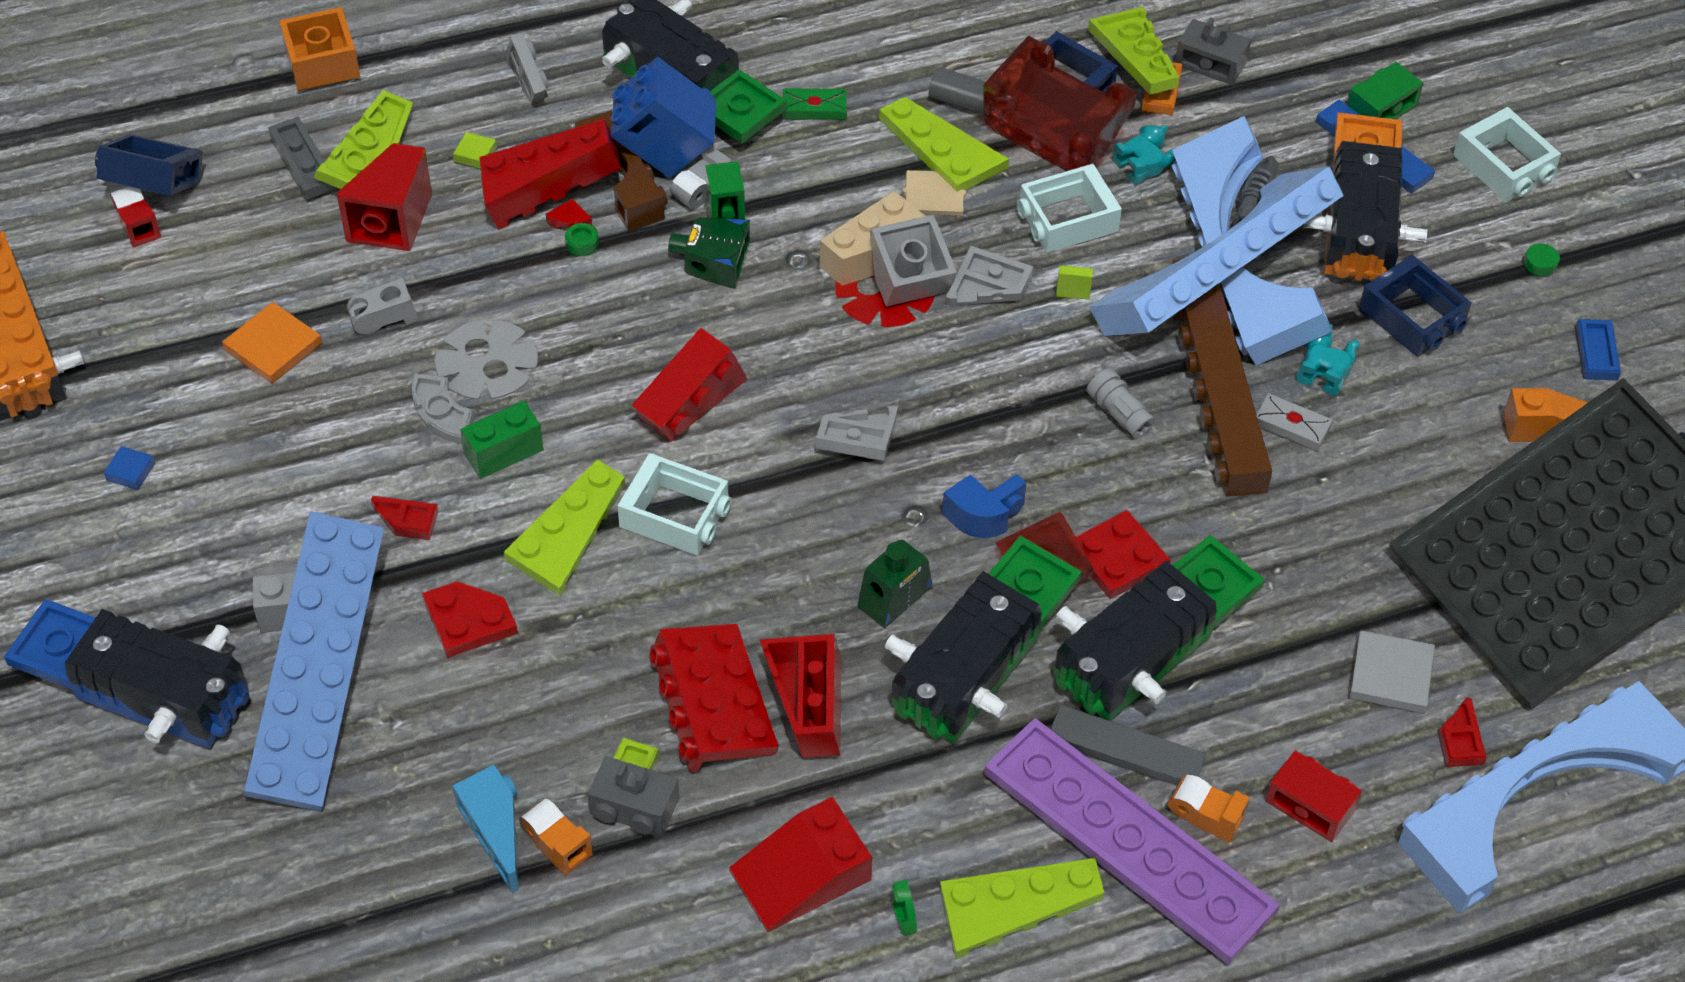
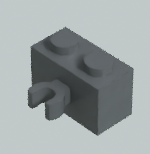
[1175,17,1251,85]
[588,756,680,836]

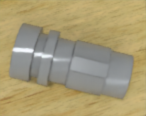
[1086,368,1155,439]

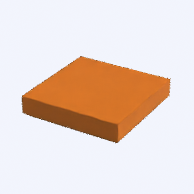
[222,302,322,384]

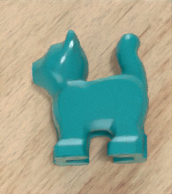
[1113,125,1176,185]
[1296,324,1360,396]

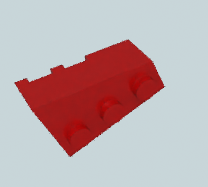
[631,327,747,442]
[760,634,841,758]

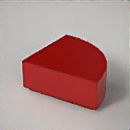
[545,199,593,229]

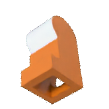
[1168,775,1250,843]
[519,798,593,876]

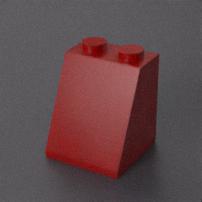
[337,143,432,252]

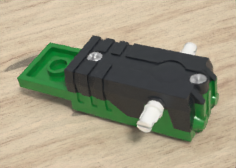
[602,0,787,144]
[1054,535,1265,721]
[885,536,1082,743]

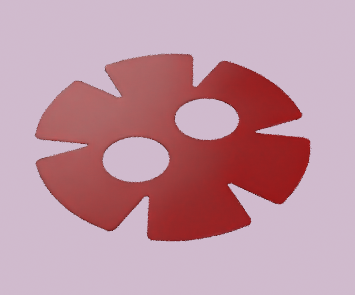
[835,275,935,327]

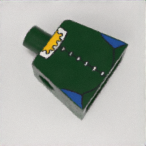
[668,217,750,289]
[858,539,932,629]

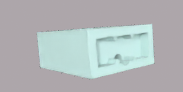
[1453,107,1561,202]
[1017,164,1122,253]
[618,453,732,556]

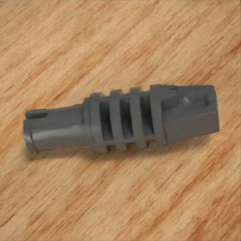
[1233,156,1279,226]

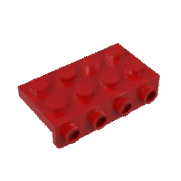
[649,624,779,772]

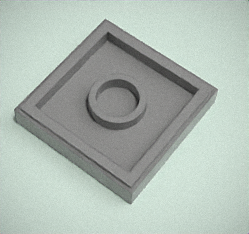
[1349,630,1435,714]

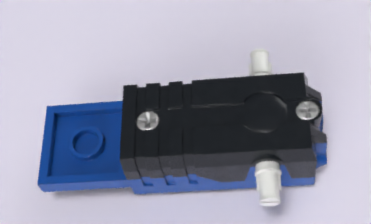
[4,599,249,749]

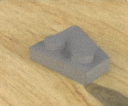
[505,32,548,105]
[946,246,1033,306]
[815,405,899,461]

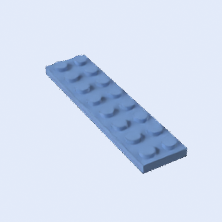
[243,511,384,812]

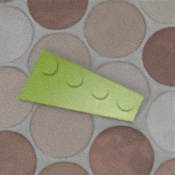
[1088,6,1179,94]
[313,90,413,189]
[879,97,1009,192]
[504,459,626,597]
[939,858,1104,960]

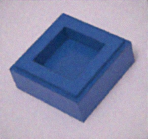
[104,446,155,490]

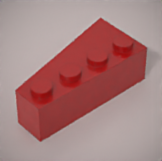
[479,119,621,230]

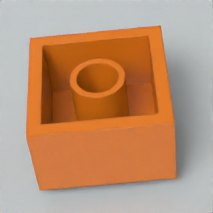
[279,7,360,91]

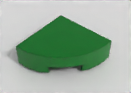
[891,879,917,936]

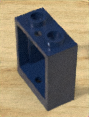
[1016,31,1118,123]
[95,134,203,196]
[1359,255,1472,357]

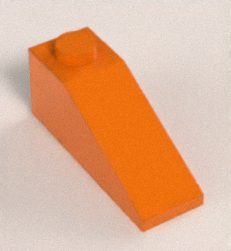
[1503,388,1588,442]

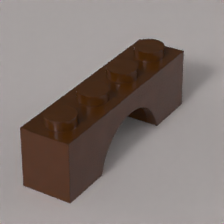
[575,111,668,232]

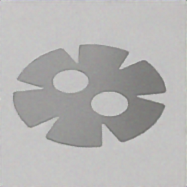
[435,320,538,399]

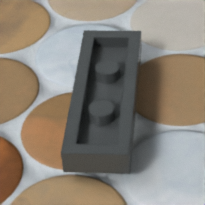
[268,116,337,200]

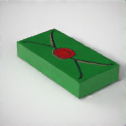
[782,88,847,119]

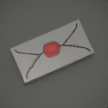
[1257,393,1333,451]

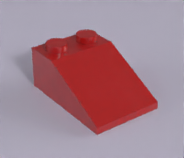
[729,796,872,933]

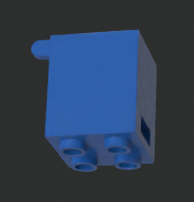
[611,57,716,178]

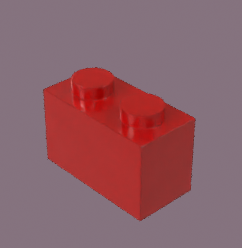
[1265,750,1362,843]

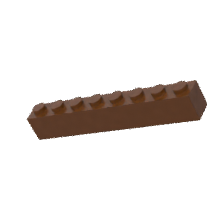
[1172,260,1273,497]

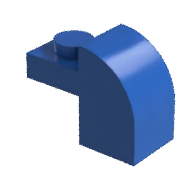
[942,474,1026,538]

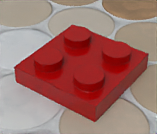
[1067,510,1170,600]

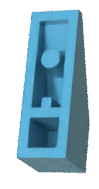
[452,764,519,893]

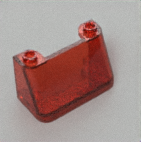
[983,35,1136,171]

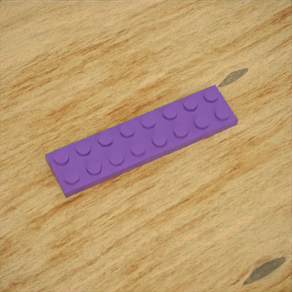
[984,718,1280,965]

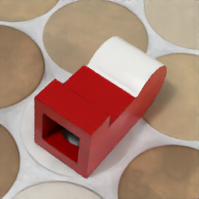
[110,186,162,248]

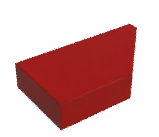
[371,495,439,540]
[1438,698,1487,767]

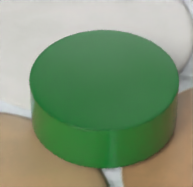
[565,223,599,256]
[1524,243,1560,276]

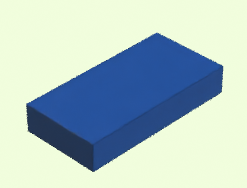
[1575,319,1621,381]

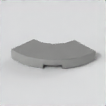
[412,373,474,445]

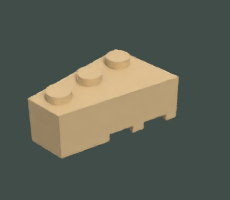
[820,191,940,286]

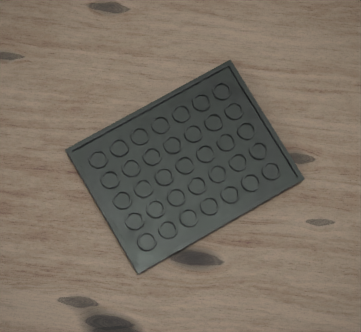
[1389,378,1685,709]

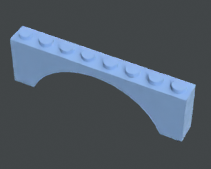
[1172,116,1333,365]
[1089,166,1344,336]
[1398,681,1685,914]

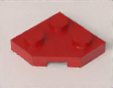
[422,581,518,658]

